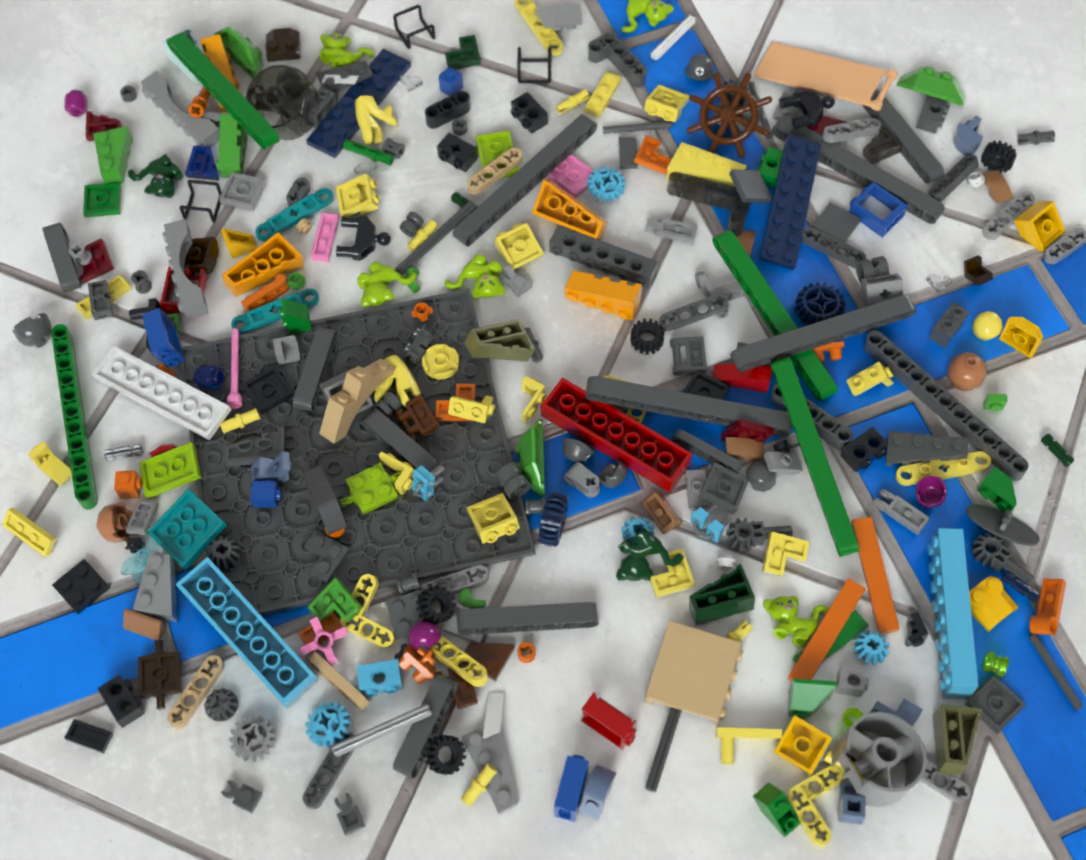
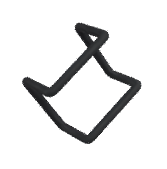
[393,4,436,49]
[517,47,552,84]
[179,179,222,222]

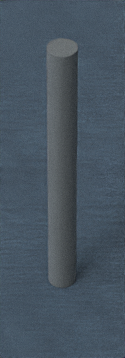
[748,82,773,139]
[603,121,672,134]
[1029,634,1083,711]

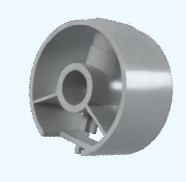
[831,712,927,807]

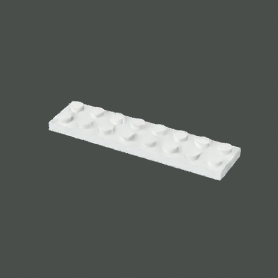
[92,346,232,440]

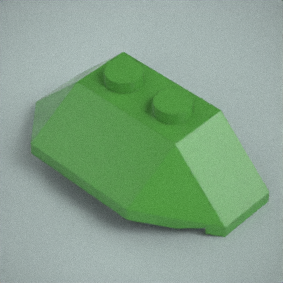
[214,26,263,83]
[896,66,966,106]
[516,419,545,497]

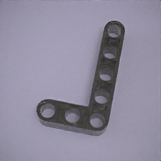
[667,172,752,236]

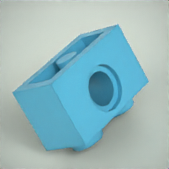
[357,659,403,697]

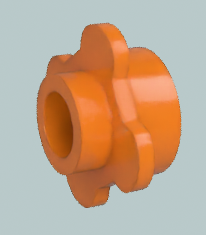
[411,302,433,322]

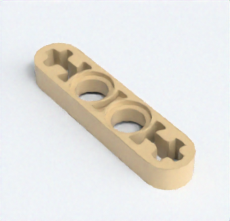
[467,148,523,195]
[306,651,370,711]
[167,655,224,729]

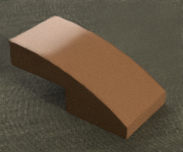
[982,170,1013,203]
[736,229,756,257]
[725,437,765,461]

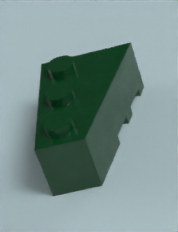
[689,564,755,625]

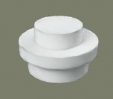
[967,171,985,187]
[716,554,737,569]

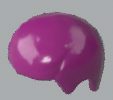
[916,475,947,508]
[408,621,441,650]

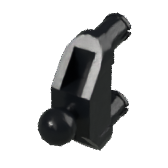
[779,90,835,130]
[336,215,391,261]

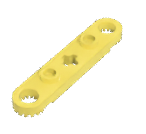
[515,0,563,56]
[895,451,991,486]

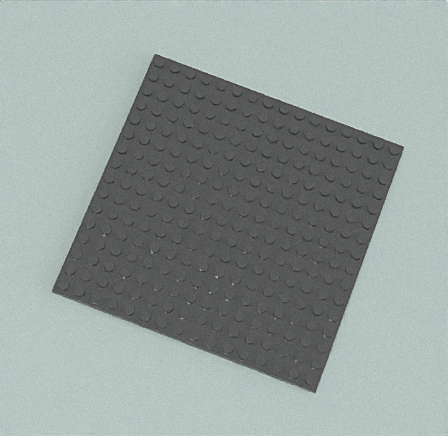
[180,288,536,616]

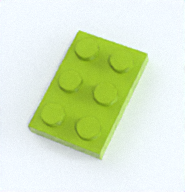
[475,130,518,179]
[139,442,201,499]

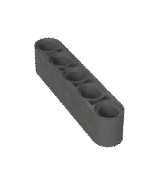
[293,327,337,412]
[770,384,853,450]
[361,408,440,472]
[393,674,458,779]

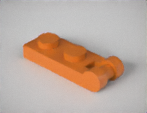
[241,274,289,313]

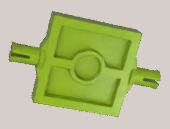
[340,463,401,515]

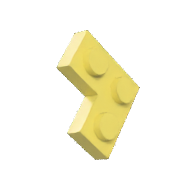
[762,531,810,576]
[650,548,695,598]

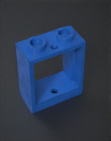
[849,182,908,238]
[142,308,185,368]
[554,755,589,822]

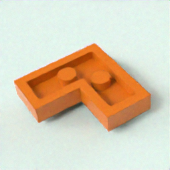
[634,135,672,175]
[435,384,476,421]

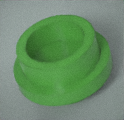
[287,272,306,290]

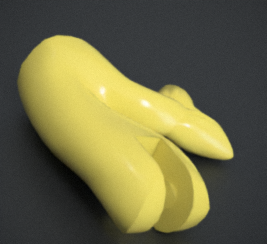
[355,96,397,144]
[374,355,422,407]

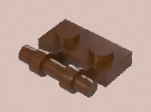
[395,394,440,443]
[434,663,478,713]

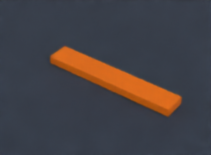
[851,517,900,634]
[787,578,866,682]

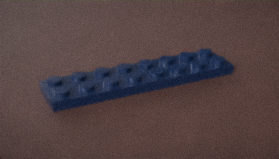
[306,49,411,158]
[759,134,821,270]

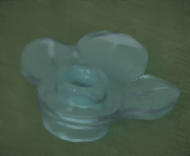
[121,548,151,587]

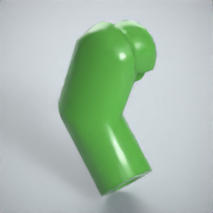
[405,267,420,293]
[459,588,486,609]

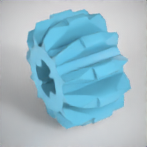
[621,515,655,543]
[854,629,890,666]

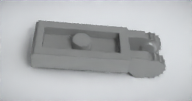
[872,489,930,535]

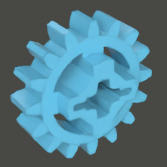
[587,166,626,203]
[305,701,352,748]

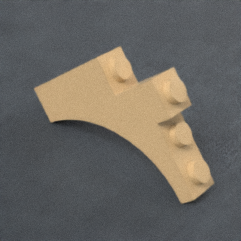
[319,359,395,443]

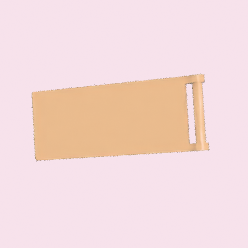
[754,42,898,111]

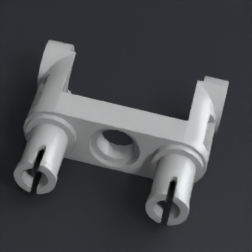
[695,271,755,319]

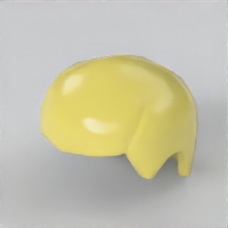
[972,311,1003,341]

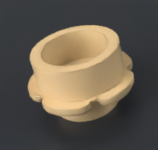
[296,218,312,234]

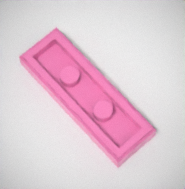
[310,213,340,262]

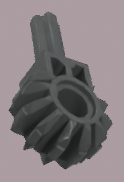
[726,518,793,552]
[971,533,1034,584]

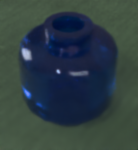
[194,364,224,389]

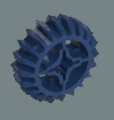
[795,282,846,326]
[538,493,568,547]

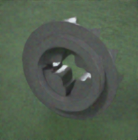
[204,688,238,722]

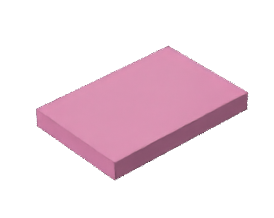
[547,154,593,198]

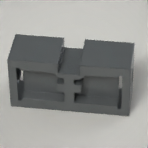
[88,280,113,320]

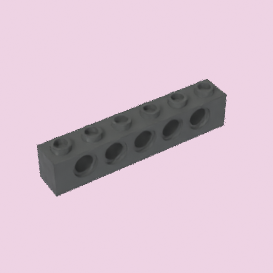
[549,225,658,288]

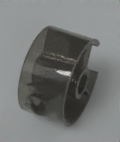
[245,65,320,140]

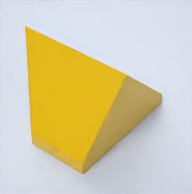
[221,229,258,259]

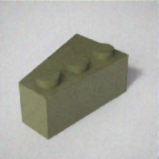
[464,319,535,361]
[933,704,983,776]

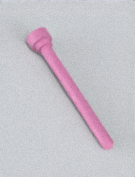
[227,328,242,409]

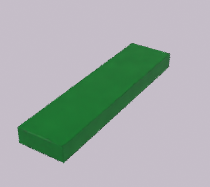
[793,610,869,663]

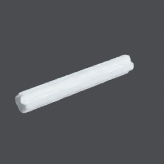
[650,15,696,61]

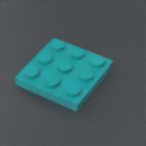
[147,489,227,570]

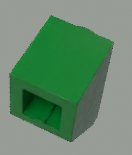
[279,299,312,335]
[977,467,1017,512]
[753,782,801,837]

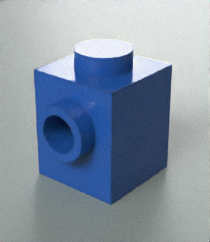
[438,67,463,96]
[250,479,282,508]

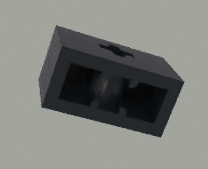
[437,133,478,172]

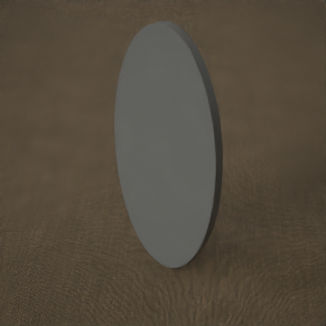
[966,504,1040,546]

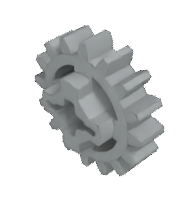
[229,715,277,762]

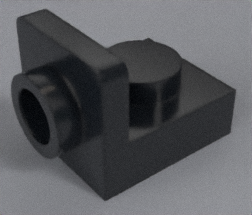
[905,612,929,647]

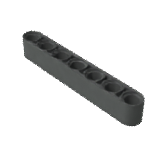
[862,90,944,184]
[456,602,599,635]

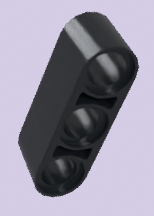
[425,91,471,129]

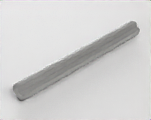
[332,704,432,757]

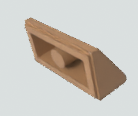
[642,491,682,534]
[123,608,166,641]

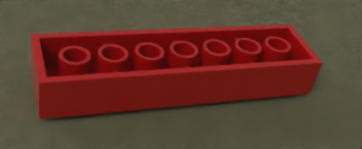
[541,377,693,493]

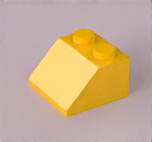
[1014,201,1066,251]

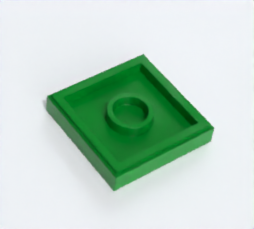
[83,182,121,218]

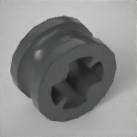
[120,85,137,102]
[452,118,468,136]

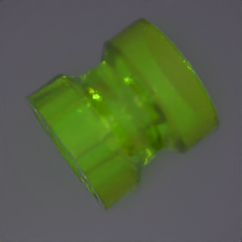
[982,651,1010,678]

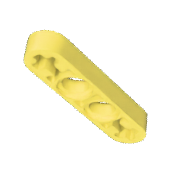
[427,636,488,687]

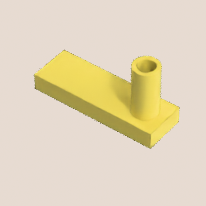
[716,727,782,764]

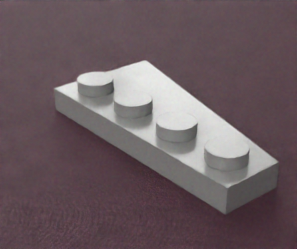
[462,725,518,814]

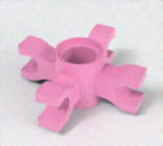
[299,617,348,665]

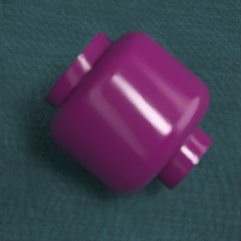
[64,90,88,117]

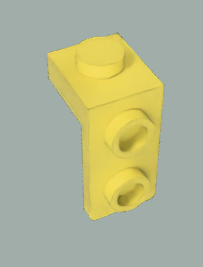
[847,362,894,396]
[521,376,546,423]
[448,395,495,423]
[28,441,72,486]
[379,452,414,495]

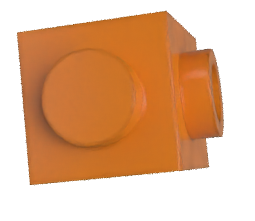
[114,470,142,499]

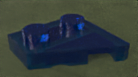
[185,146,220,181]

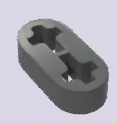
[286,177,311,206]

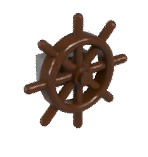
[687,72,772,158]

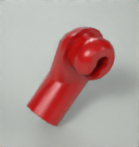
[149,444,177,457]

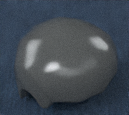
[598,460,627,488]
[746,460,776,492]

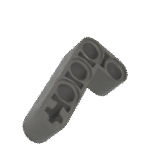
[588,33,647,88]
[42,222,82,293]
[302,465,347,535]

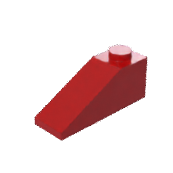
[712,364,772,394]

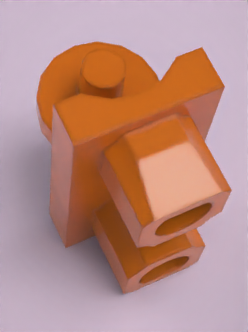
[812,341,845,362]
[398,645,436,684]

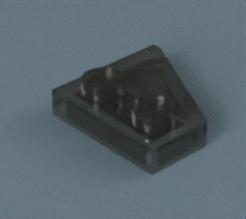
[862,127,903,164]

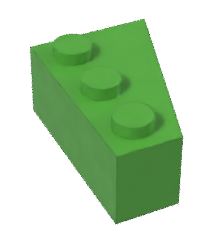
[216,114,248,178]
[93,126,133,184]

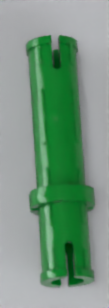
[343,139,394,166]

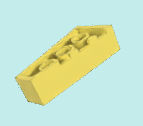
[666,142,747,191]

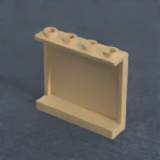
[644,620,743,726]

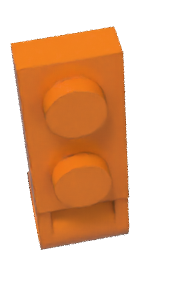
[1029,578,1066,635]

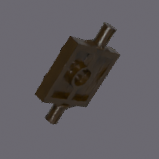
[138,640,183,710]

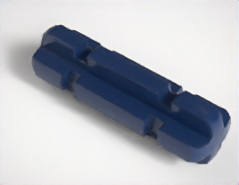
[1002,571,1040,603]

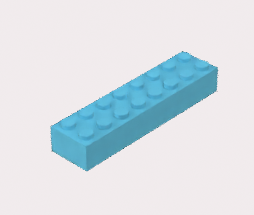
[927,528,978,699]
[176,557,318,709]

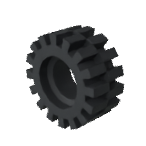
[981,141,1017,173]
[630,318,665,355]
[416,585,456,625]
[424,735,466,775]

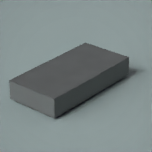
[619,137,638,169]

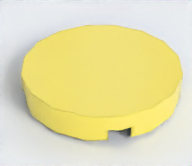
[422,344,460,380]

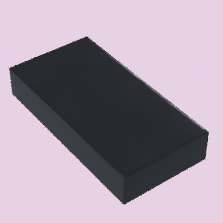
[64,719,113,754]

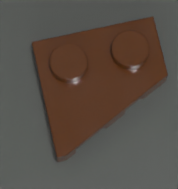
[462,642,515,681]

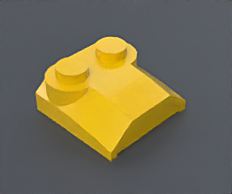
[999,317,1043,358]
[969,576,1019,632]
[773,715,832,775]

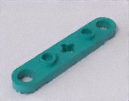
[255,188,334,242]
[231,288,320,334]

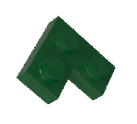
[445,35,481,69]

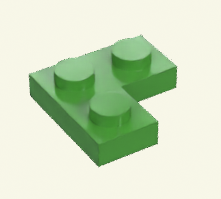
[308,578,363,622]

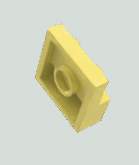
[644,85,689,122]
[336,173,380,217]
[494,223,544,270]
[466,493,520,543]

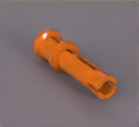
[188,86,211,118]

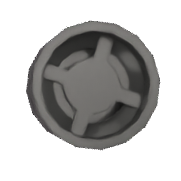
[856,256,889,283]
[495,462,531,500]

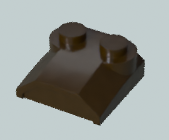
[265,28,301,62]
[184,237,219,275]

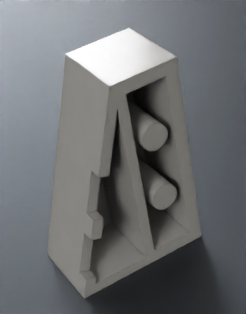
[133,551,178,622]

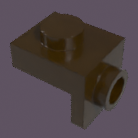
[964,255,993,286]

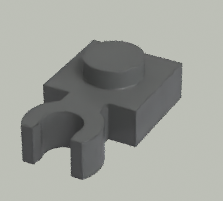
[221,780,263,814]
[335,793,366,836]

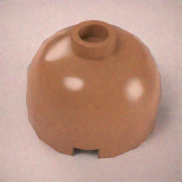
[947,352,986,391]
[96,502,132,543]

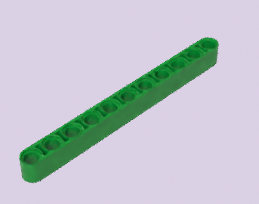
[166,32,280,150]
[712,230,838,401]
[51,324,98,510]
[771,356,860,557]

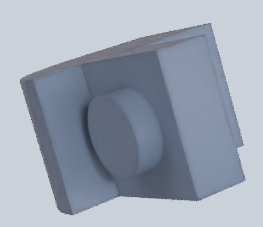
[953,115,983,156]
[251,451,292,484]
[870,698,923,727]
[578,765,617,820]
[837,782,865,825]

